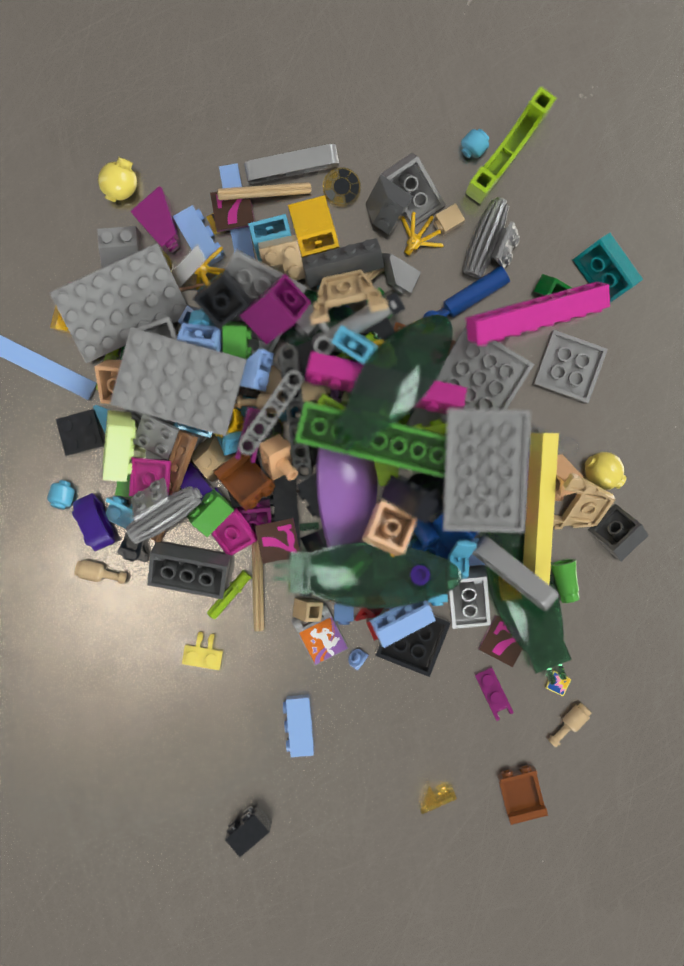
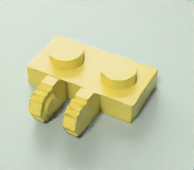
[182,632,223,670]

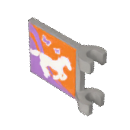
[292,602,349,665]

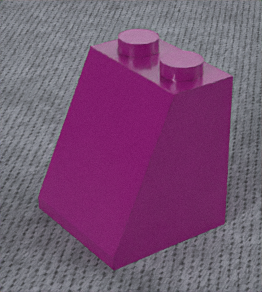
[130,185,181,254]
[239,273,311,345]

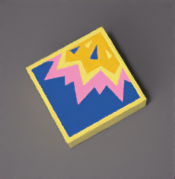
[545,670,571,696]

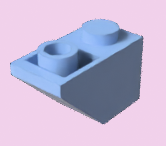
[240,349,274,392]

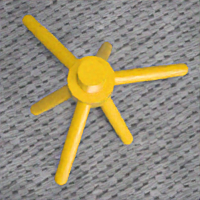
[401,212,444,255]
[194,247,225,290]

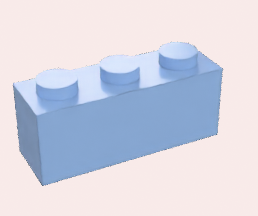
[173,205,224,267]
[370,593,436,648]
[283,694,314,757]

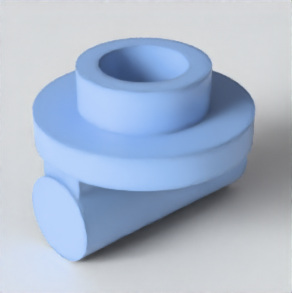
[348,649,369,670]

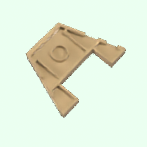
[310,270,388,325]
[553,473,615,530]

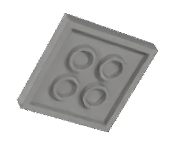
[533,330,608,403]

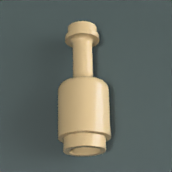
[234,394,286,414]
[74,560,127,584]
[548,702,592,747]

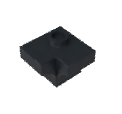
[117,532,150,563]

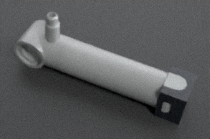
[311,289,406,355]

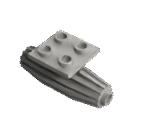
[463,197,520,278]
[125,409,203,460]
[126,478,202,544]

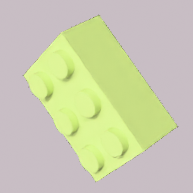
[102,410,136,481]

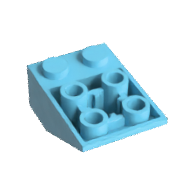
[248,214,291,262]

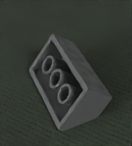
[302,238,384,288]
[147,542,231,599]

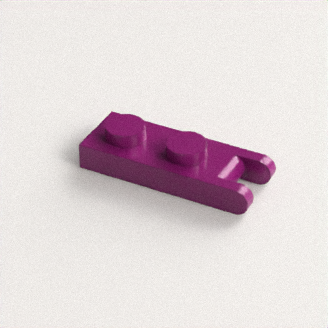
[235,407,267,463]
[474,666,514,721]

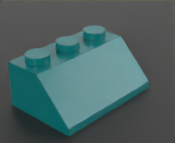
[572,233,643,303]

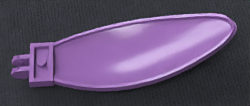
[316,389,377,565]

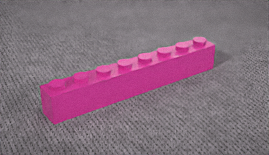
[466,281,610,346]
[305,352,467,415]

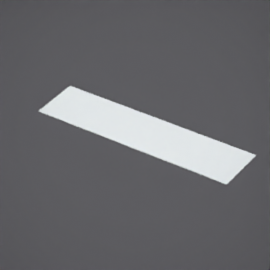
[171,244,206,288]

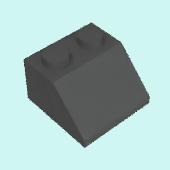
[366,174,413,235]
[589,504,649,562]

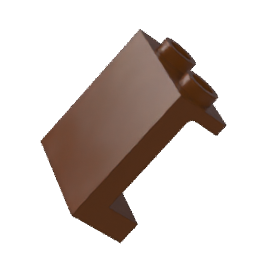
[214,452,276,511]
[497,765,548,825]

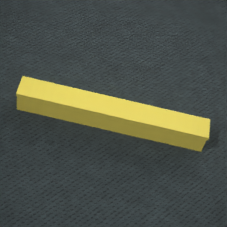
[523,433,559,585]

